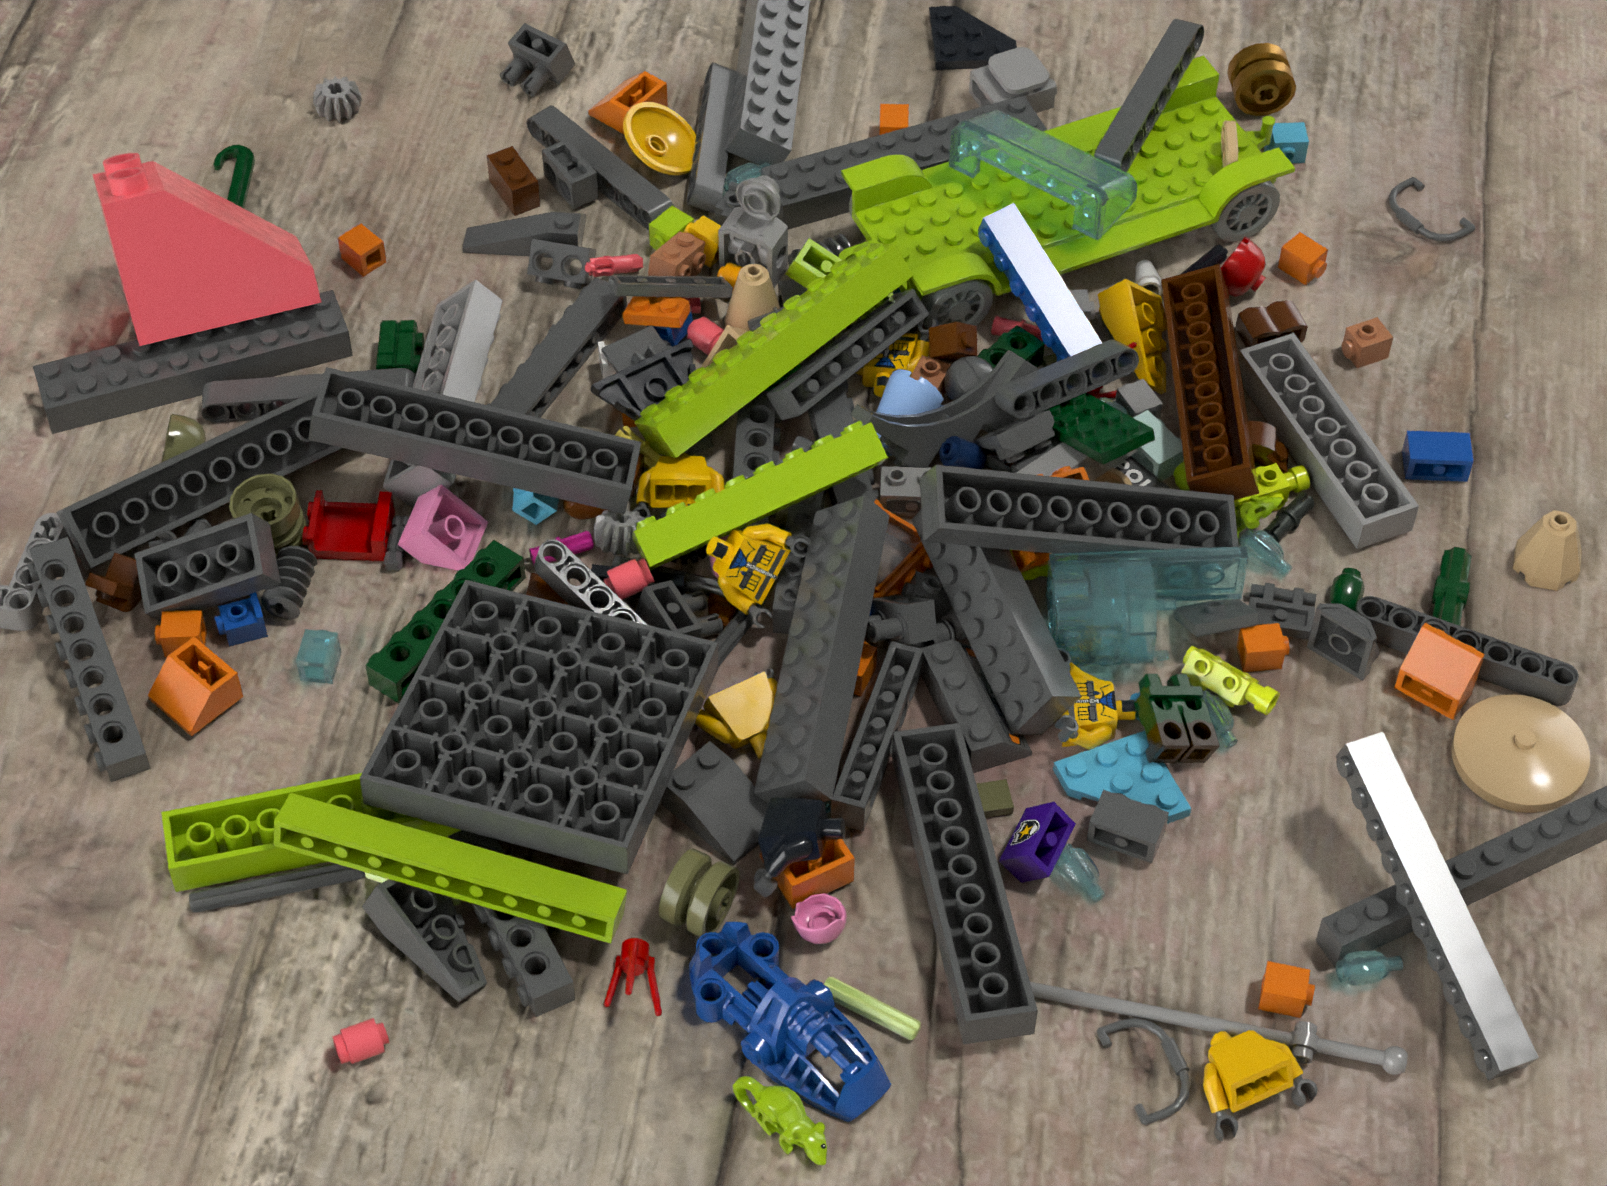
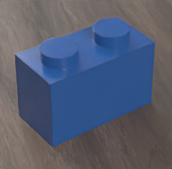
[1402,431,1474,482]

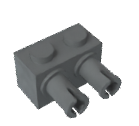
[500,23,575,97]
[635,580,723,638]
[865,594,938,648]

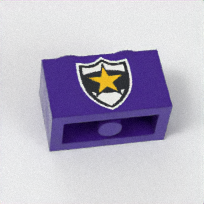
[999,802,1076,883]

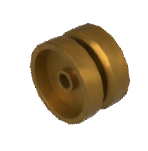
[1227,43,1296,116]

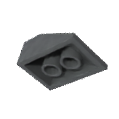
[661,741,769,865]

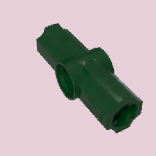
[1431,547,1472,626]

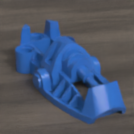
[689,922,891,1122]

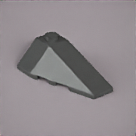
[462,212,586,258]
[362,879,487,1002]

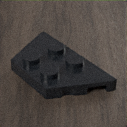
[590,339,696,421]

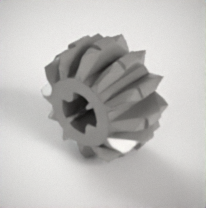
[313,76,362,123]
[594,508,646,556]

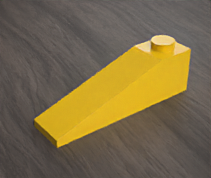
[1097,279,1167,394]

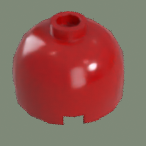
[1221,236,1266,297]

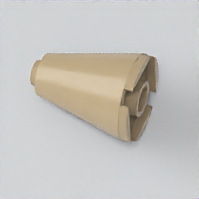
[724,264,780,331]

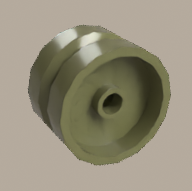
[659,848,739,937]

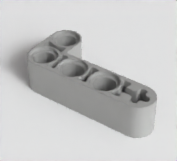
[0,513,70,631]

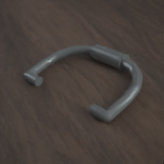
[1389,177,1475,241]
[1097,1018,1191,1125]

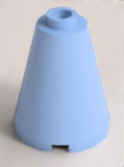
[876,369,944,456]

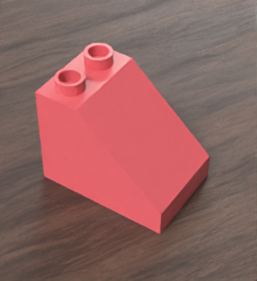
[92,153,321,346]

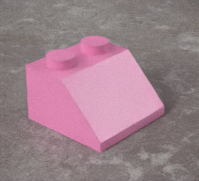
[398,484,488,571]

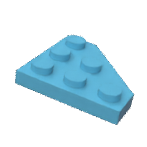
[1053,731,1191,824]

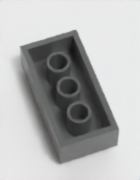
[134,513,281,621]

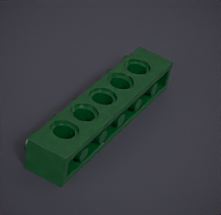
[365,540,526,704]

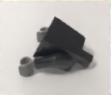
[754,797,845,897]

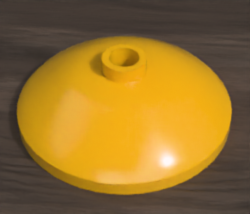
[623,102,696,176]

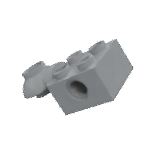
[718,175,788,288]

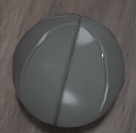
[944,356,994,402]

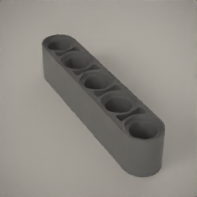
[995,340,1139,419]
[534,540,647,625]

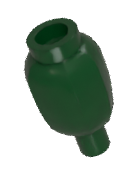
[1330,568,1365,611]

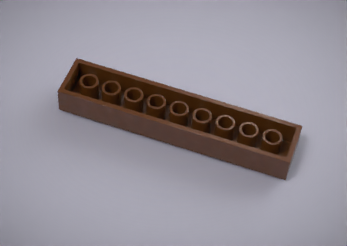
[1161,264,1259,500]

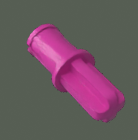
[529,531,594,565]

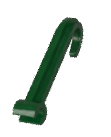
[213,145,255,209]

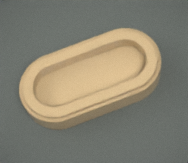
[1221,121,1238,168]

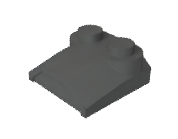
[974,410,1055,463]
[1307,603,1380,681]

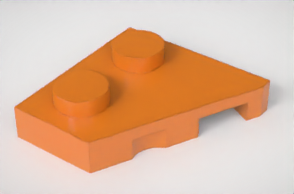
[622,296,691,328]

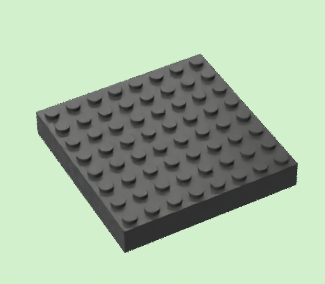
[360,580,718,874]

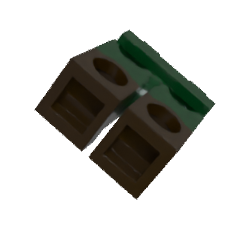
[1134,674,1220,763]

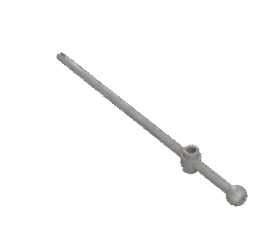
[1030,982,1408,1075]

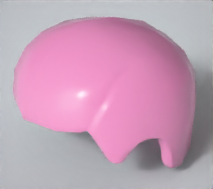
[791,893,847,944]

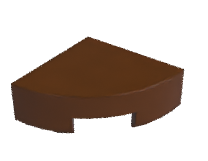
[708,593,739,631]

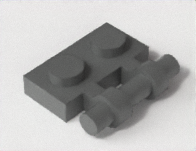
[1248,583,1317,640]

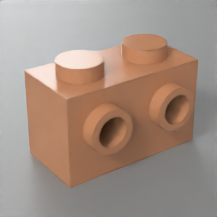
[648,231,706,276]

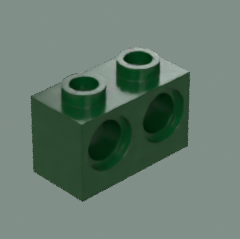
[977,325,1045,368]

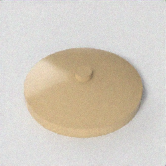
[1451,694,1590,813]

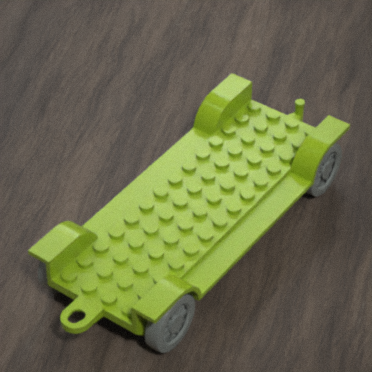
[838,55,1295,330]

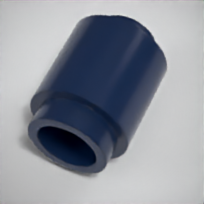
[940,436,987,469]

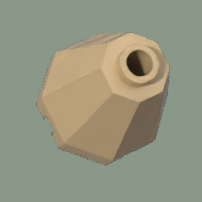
[1513,510,1582,591]

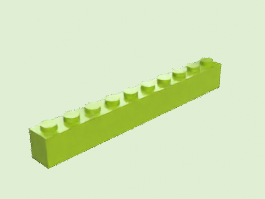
[273,793,627,944]

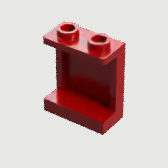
[302,490,395,561]

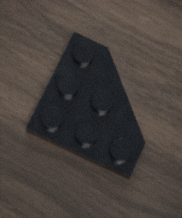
[929,6,1017,70]

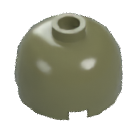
[161,414,206,462]

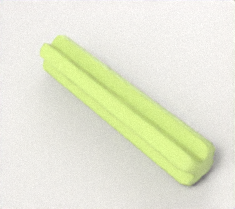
[824,977,921,1040]

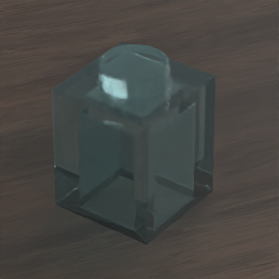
[296,629,342,684]

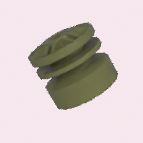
[229,474,307,557]

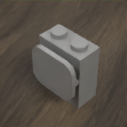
[969,47,1057,113]

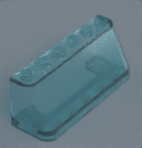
[949,110,1137,241]

